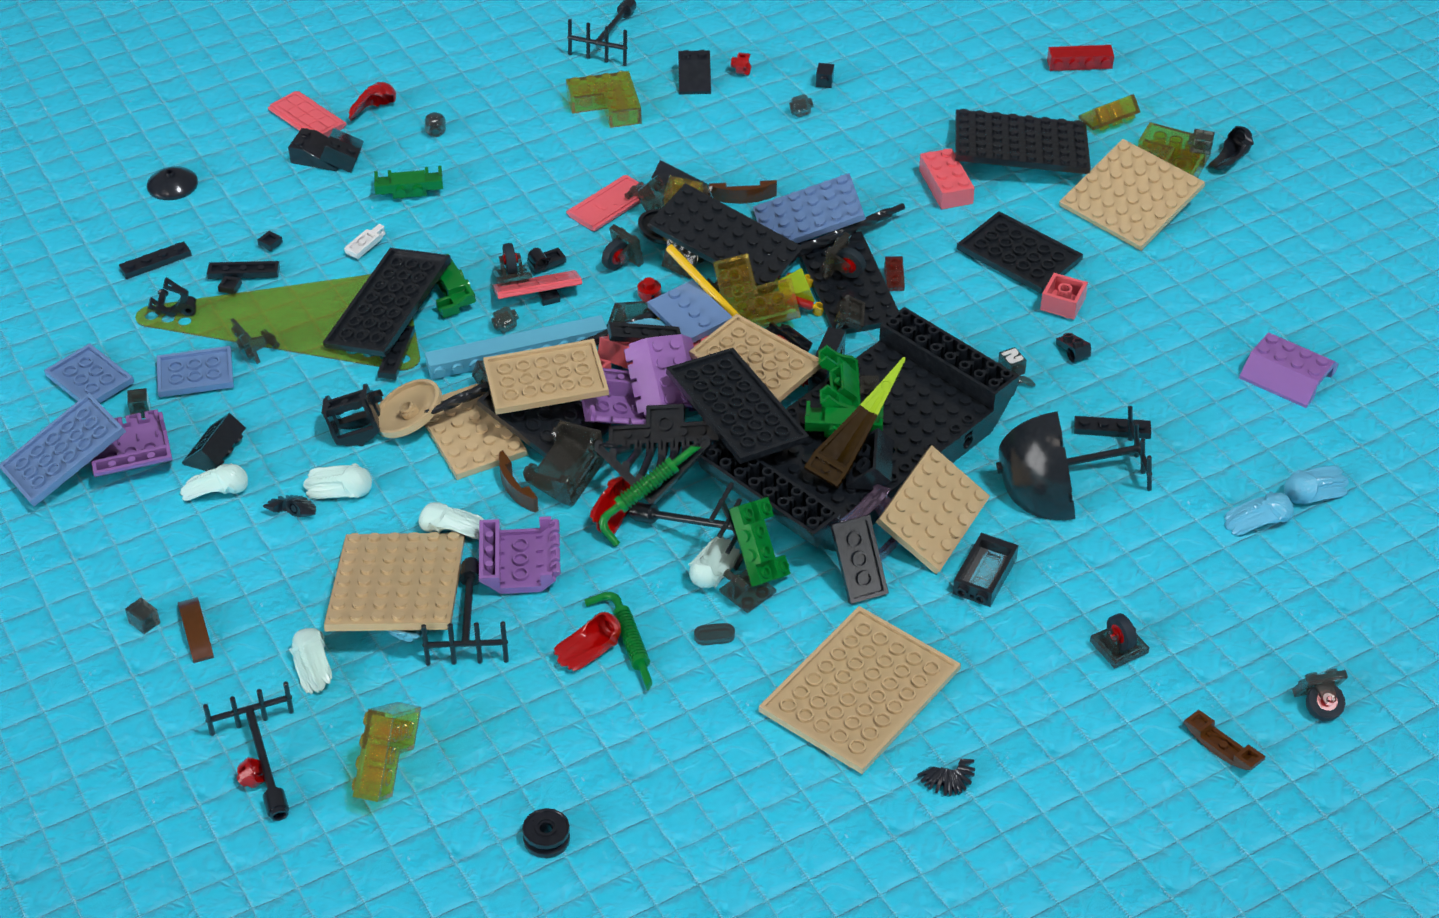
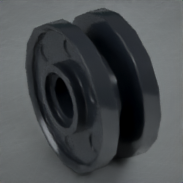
[523,808,570,858]

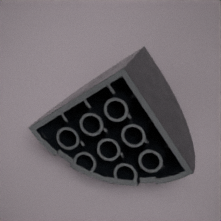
[996,411,1075,520]

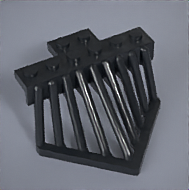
[595,404,720,505]

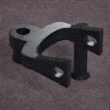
[147,277,197,317]

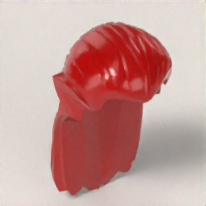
[349,82,396,121]
[590,476,636,534]
[554,612,621,671]

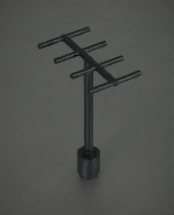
[567,0,636,66]
[1067,405,1152,491]
[629,482,744,571]
[421,557,509,665]
[203,681,294,821]

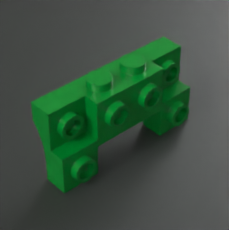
[374,166,443,199]
[436,254,476,318]
[818,345,860,408]
[805,401,883,437]
[729,497,791,586]

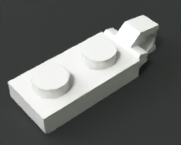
[344,224,386,259]

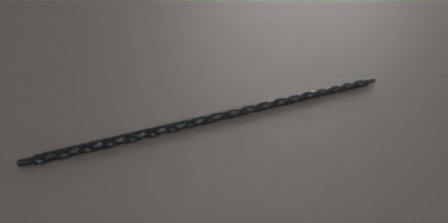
[424,203,905,414]

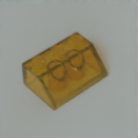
[1078,94,1140,131]

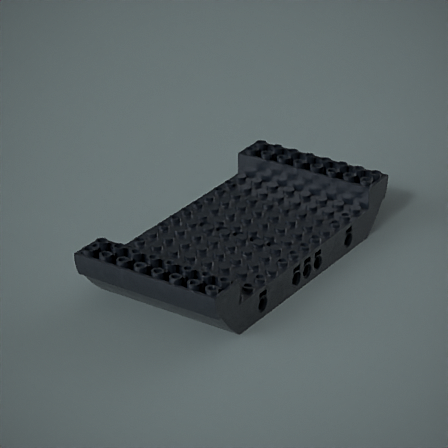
[698,307,1019,551]

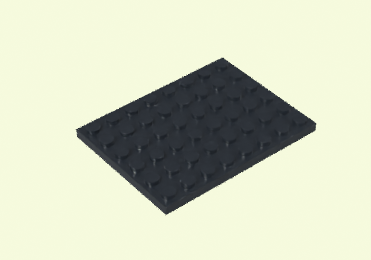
[955,109,1091,174]

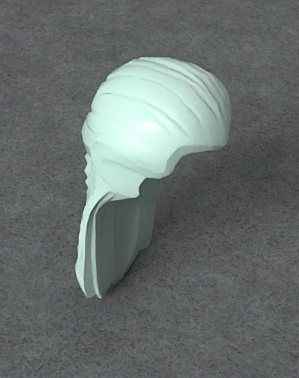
[180,463,248,501]
[303,463,372,500]
[419,502,484,540]
[688,536,740,589]
[289,628,332,694]

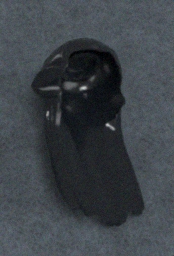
[1207,126,1254,170]

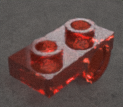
[884,256,905,291]

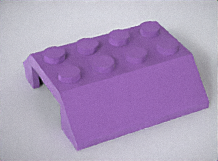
[1239,332,1339,408]
[624,334,696,417]
[582,368,646,425]
[91,409,173,477]
[479,516,561,594]

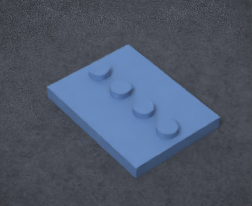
[647,280,732,343]
[44,343,134,403]
[157,346,234,397]

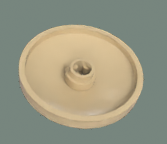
[378,379,443,438]

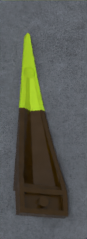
[804,357,905,489]

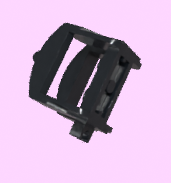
[321,383,384,446]

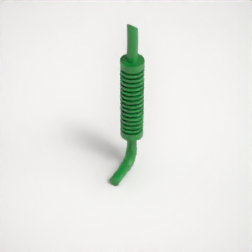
[599,446,702,547]
[584,591,652,691]

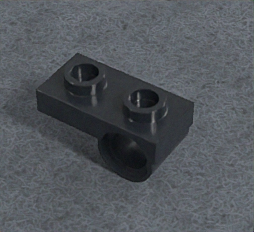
[527,248,566,273]
[1056,333,1091,362]

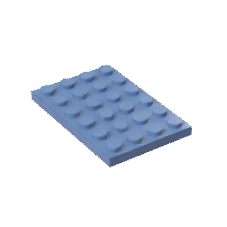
[753,173,866,243]
[0,393,126,506]

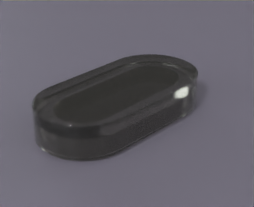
[694,623,735,645]

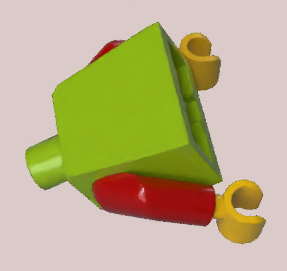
[770,268,824,316]

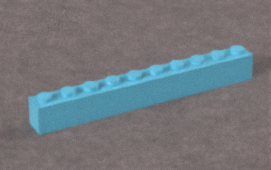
[425,315,607,380]

